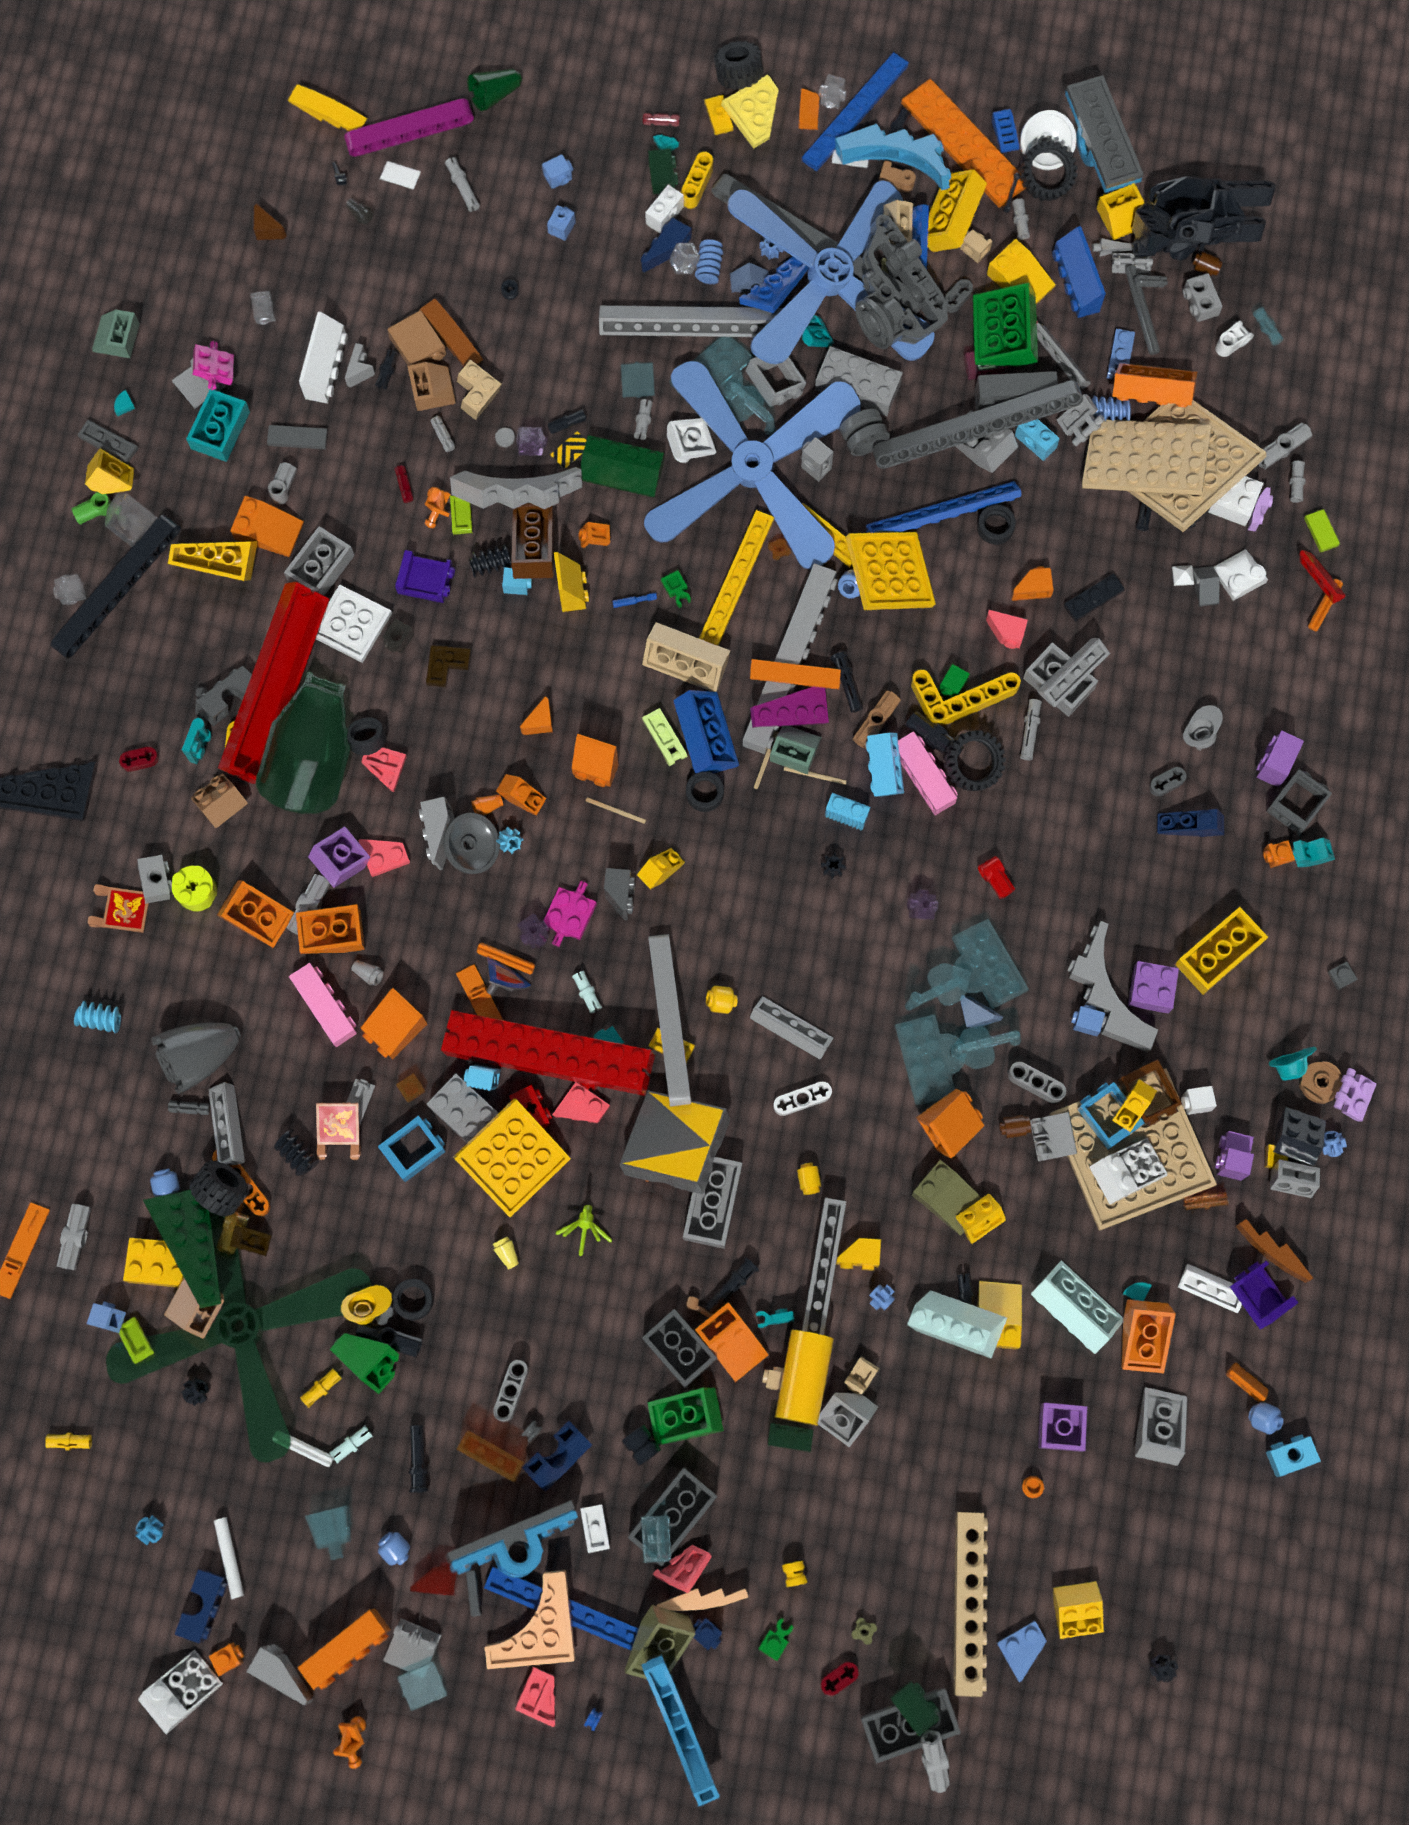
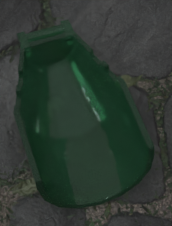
[255,671,350,814]

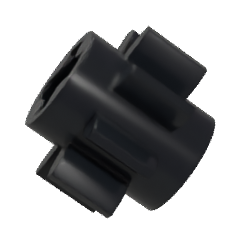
[821,853,846,880]
[181,1377,209,1406]
[1149,1654,1178,1683]

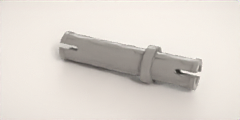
[445,157,480,212]
[1020,699,1042,760]

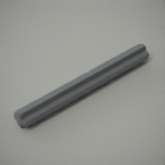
[1125,265,1160,355]

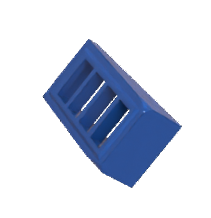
[992,109,1020,153]

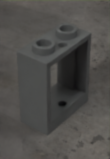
[1266,769,1332,836]

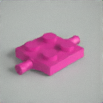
[192,341,234,390]
[542,881,597,947]

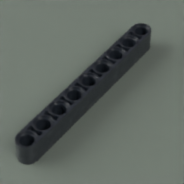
[51,514,181,659]

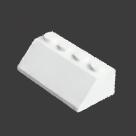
[299,312,348,403]

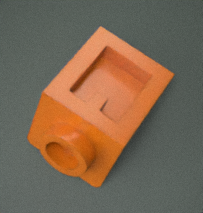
[578,522,610,548]
[1263,840,1295,868]
[209,1643,244,1676]

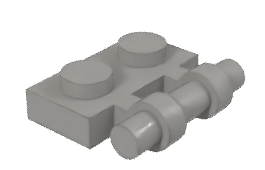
[1057,394,1105,446]

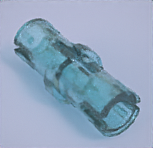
[1253,307,1284,346]

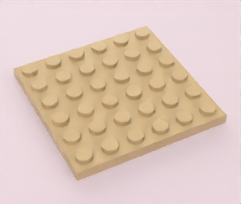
[1128,400,1266,532]
[1050,1069,1217,1231]

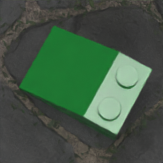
[648,1388,724,1445]

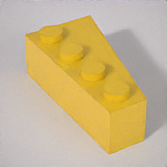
[168,541,258,581]

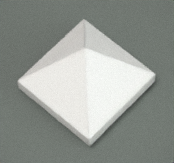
[1172,565,1194,586]

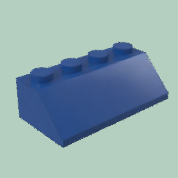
[1052,226,1105,318]
[673,690,739,774]

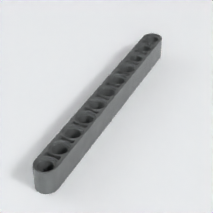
[872,380,1083,469]

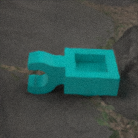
[756,1308,794,1328]

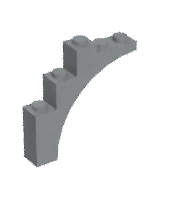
[450,467,582,509]
[1068,921,1158,1053]

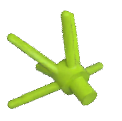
[555,1205,612,1256]

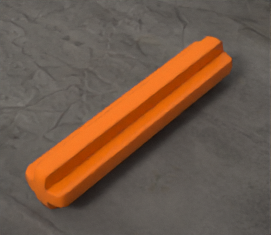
[1308,579,1343,632]
[477,942,535,974]

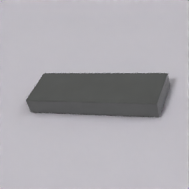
[77,420,138,464]
[267,425,328,449]

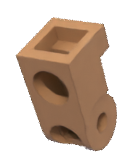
[879,161,916,193]

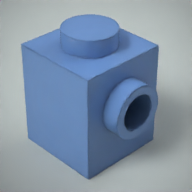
[542,155,573,189]
[547,205,575,241]
[1071,1005,1105,1036]
[87,1301,126,1333]

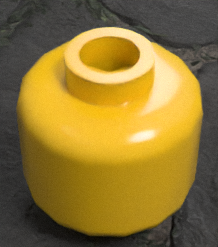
[706,986,738,1014]

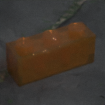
[457,1430,526,1482]

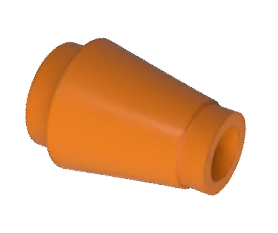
[472,794,503,816]

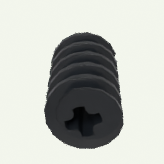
[468,544,512,578]
[274,1129,319,1176]

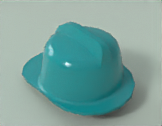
[1269,1046,1317,1080]

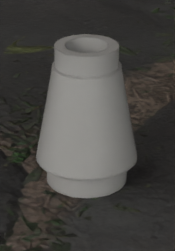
[352,960,384,986]

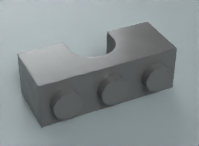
[196,666,252,726]

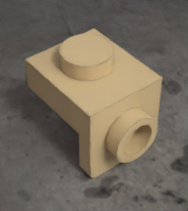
[844,1357,879,1394]

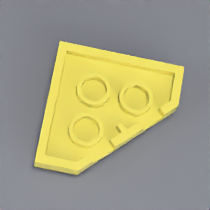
[721,75,778,148]

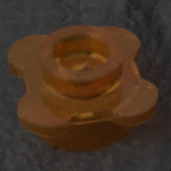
[768,538,791,560]

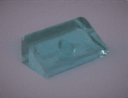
[641,1516,671,1563]

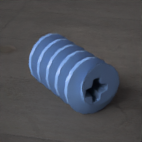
[695,239,723,284]
[1092,396,1131,421]

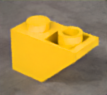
[637,848,685,889]
[1112,1079,1157,1132]
[836,1238,881,1271]

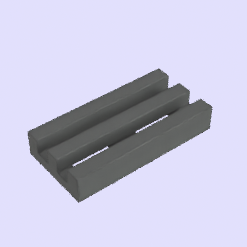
[466,1570,482,1617]

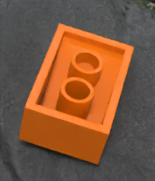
[230,496,304,557]
[572,734,619,787]
[217,880,294,948]
[296,904,365,954]
[1122,1299,1176,1373]

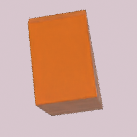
[520,696,553,735]

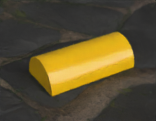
[775,1330,834,1426]

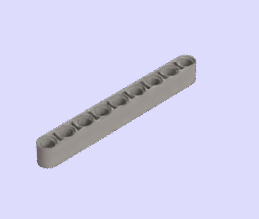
[648,934,691,1107]

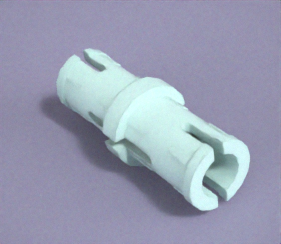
[572,971,602,1013]
[330,1425,373,1463]

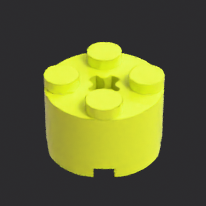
[172,866,217,912]

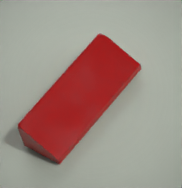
[1300,550,1346,604]

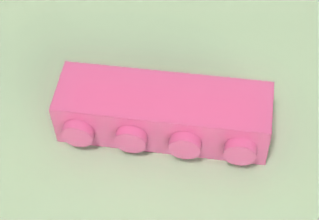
[898,732,957,815]
[289,963,357,1047]

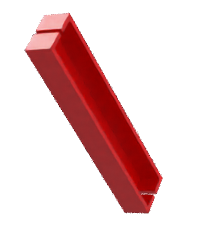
[218,582,330,784]
[441,1010,655,1096]

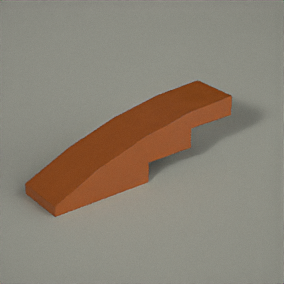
[419,299,483,367]
[1235,1219,1313,1283]

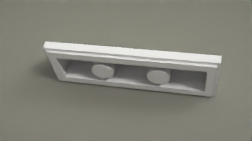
[1178,1264,1242,1313]

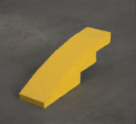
[288,84,367,131]

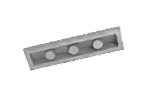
[1037,323,1091,390]
[1037,638,1110,707]
[750,996,833,1059]
[208,1082,245,1166]

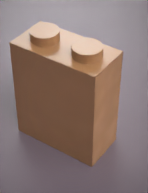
[387,310,446,366]

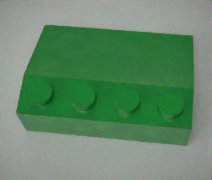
[973,283,1038,366]

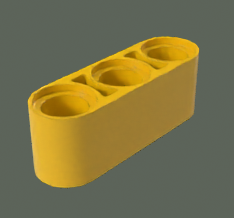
[682,152,713,209]

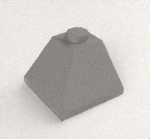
[818,1393,878,1448]

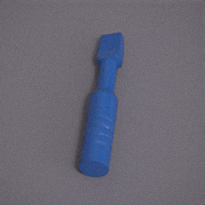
[612,593,657,608]

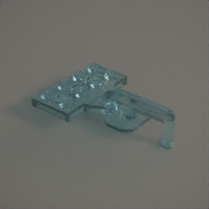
[669,337,776,436]
[905,919,1029,1010]
[895,1014,1021,1106]

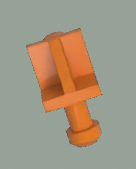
[424,487,450,529]
[333,1717,366,1769]

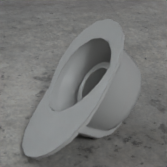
[1183,705,1223,751]

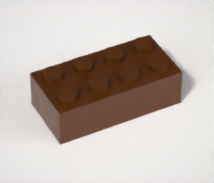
[511,503,554,579]

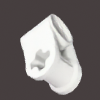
[1215,321,1254,357]

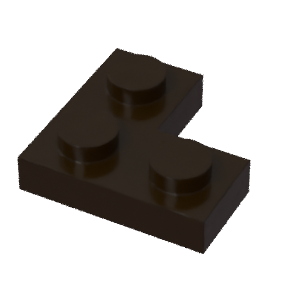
[426,645,471,687]

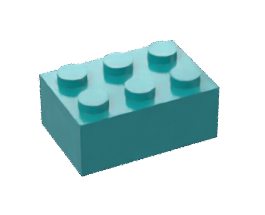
[186,389,250,462]

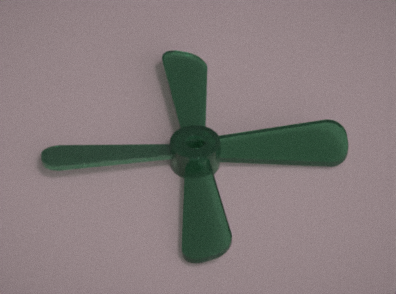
[106,1212,372,1463]

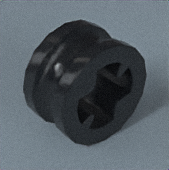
[501,280,519,300]

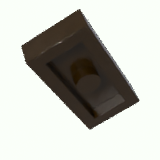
[230,1225,272,1256]

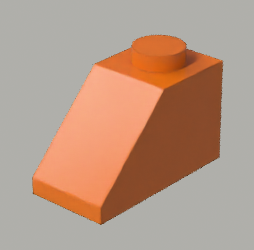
[1011,566,1054,601]

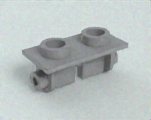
[1112,253,1153,274]
[346,1079,375,1124]

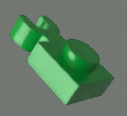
[661,570,691,608]
[758,1618,793,1661]

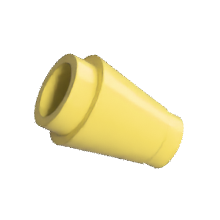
[493,1236,519,1269]

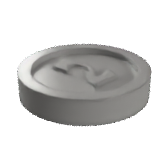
[495,428,515,447]

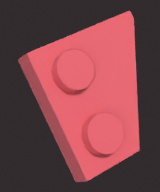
[358,839,410,877]
[514,1666,555,1727]

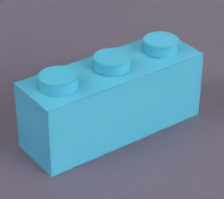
[866,733,904,797]

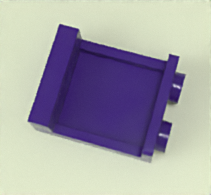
[395,550,455,603]
[1230,1261,1298,1330]

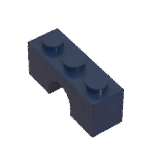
[522,1421,592,1492]
[174,1569,228,1643]

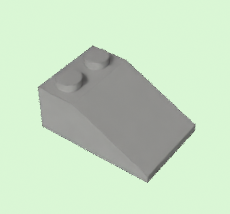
[1135,1387,1187,1466]
[247,1644,314,1705]

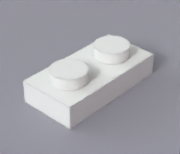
[581,1505,610,1553]

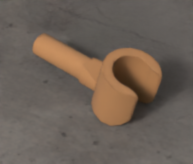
[686,1296,713,1318]

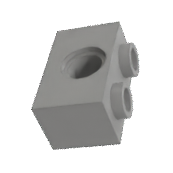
[801,437,833,482]
[137,855,172,904]

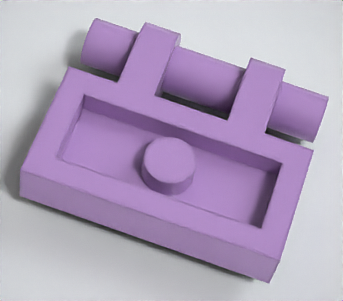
[1333,1068,1376,1122]

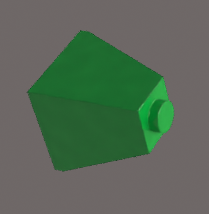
[330,1333,399,1394]

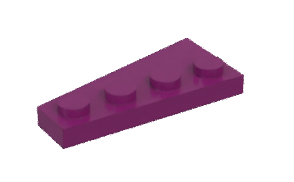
[750,687,829,728]

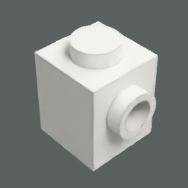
[1181,1086,1217,1115]

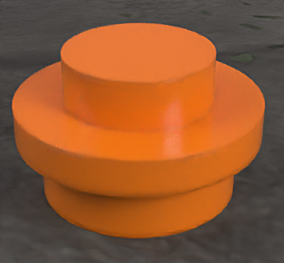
[1022,1476,1044,1498]

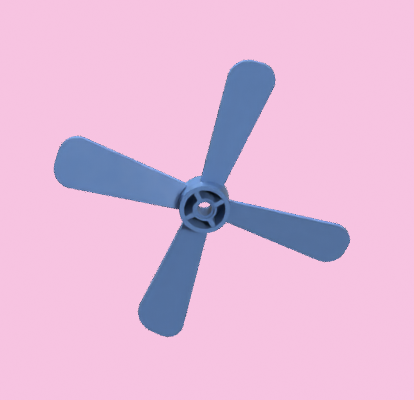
[727,181,934,364]
[644,361,861,570]

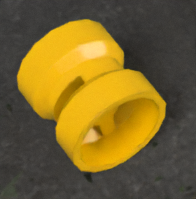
[782,1561,808,1587]

